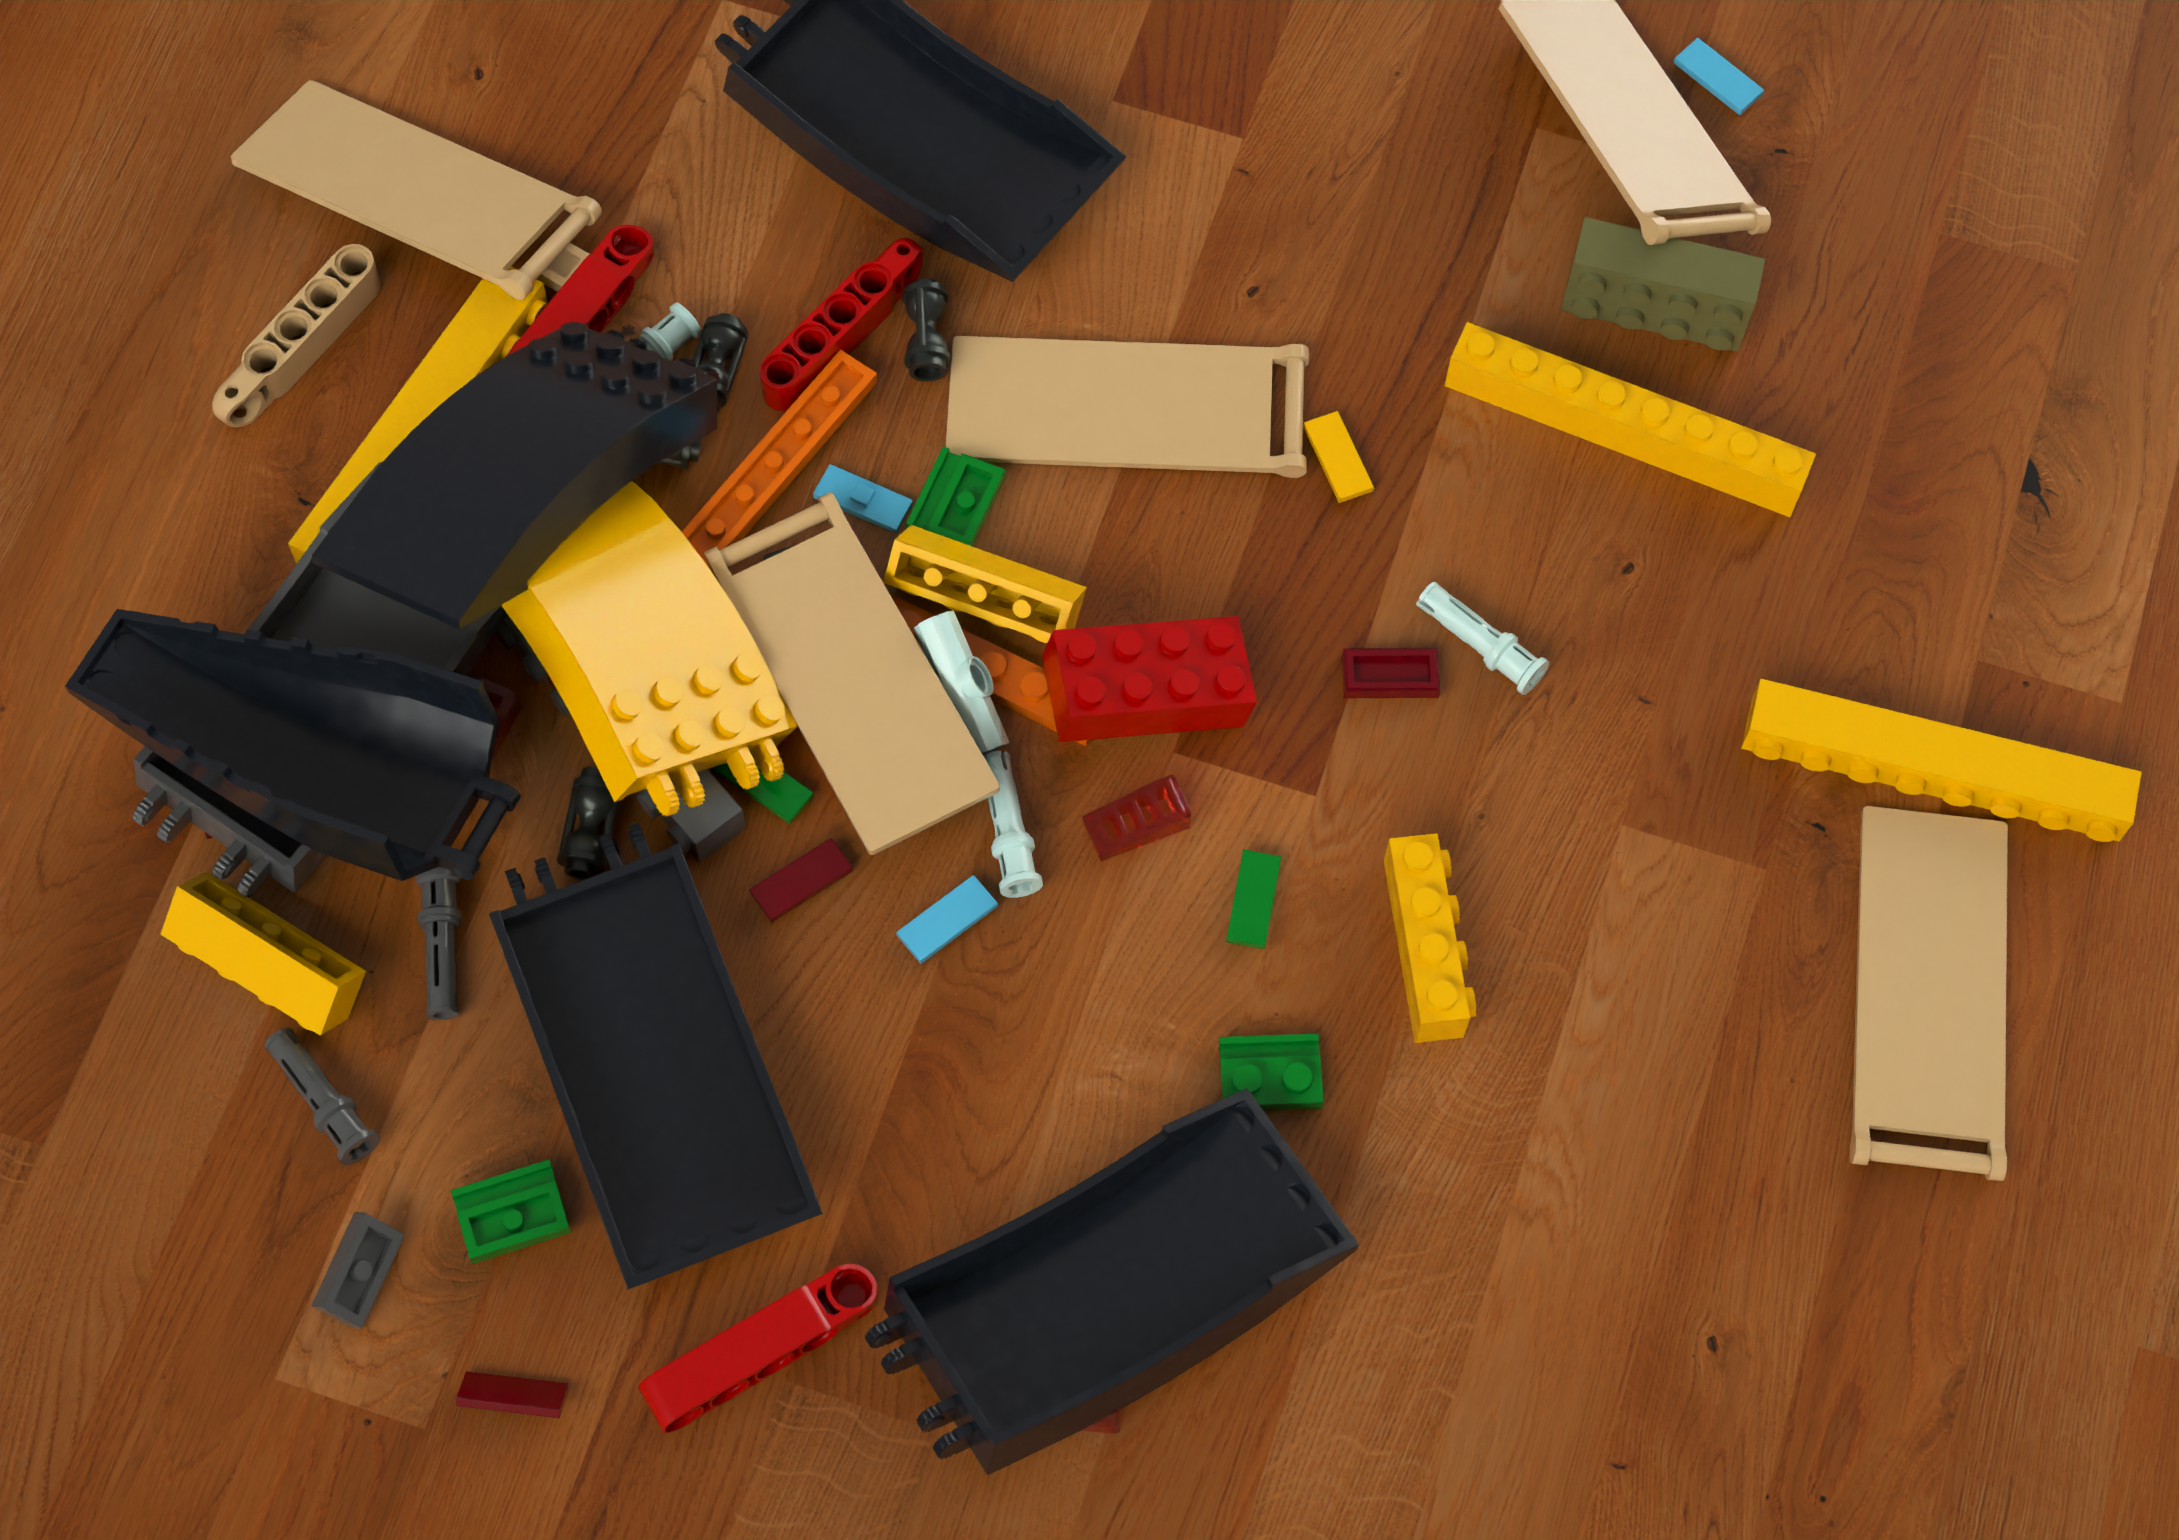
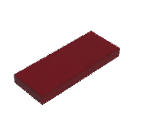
[749,838,853,923]
[456,1371,568,1418]

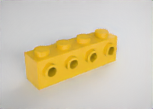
[883,525,1087,643]
[1383,833,1476,1043]
[160,871,366,1036]

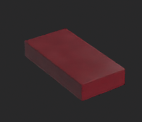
[1342,648,1440,699]

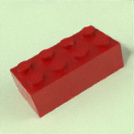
[1042,616,1257,742]

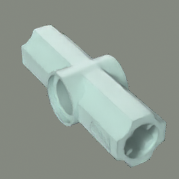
[914,611,1010,755]

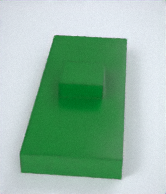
[714,763,814,825]
[1226,849,1282,949]

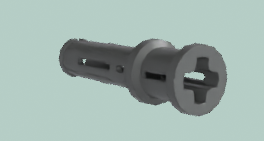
[416,867,462,1020]
[264,1027,380,1165]

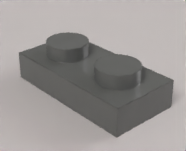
[311,1212,404,1329]

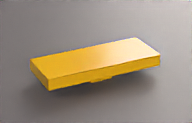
[1303,411,1374,503]

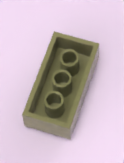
[1561,217,1765,352]

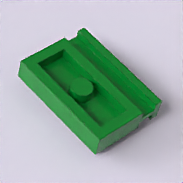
[906,446,1005,547]
[1218,1033,1324,1111]
[450,1159,572,1264]

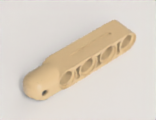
[212,244,381,428]

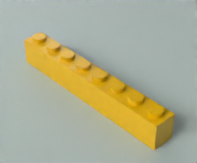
[288,267,548,564]
[1444,322,1816,517]
[1741,678,2142,842]

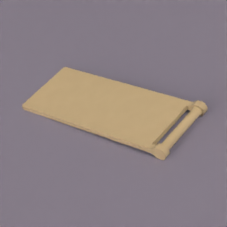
[1498,0,1771,245]
[231,80,602,300]
[946,336,1309,478]
[703,492,1000,855]
[1850,806,2008,1181]

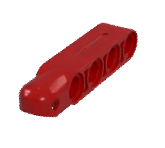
[505,224,654,357]
[759,237,924,411]
[638,1264,878,1434]

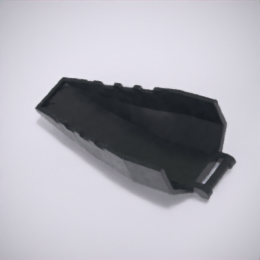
[65,609,521,881]

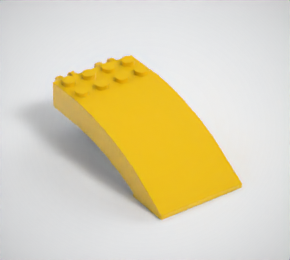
[501,481,797,816]

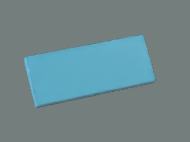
[1673,37,1764,116]
[813,464,913,534]
[896,875,998,964]

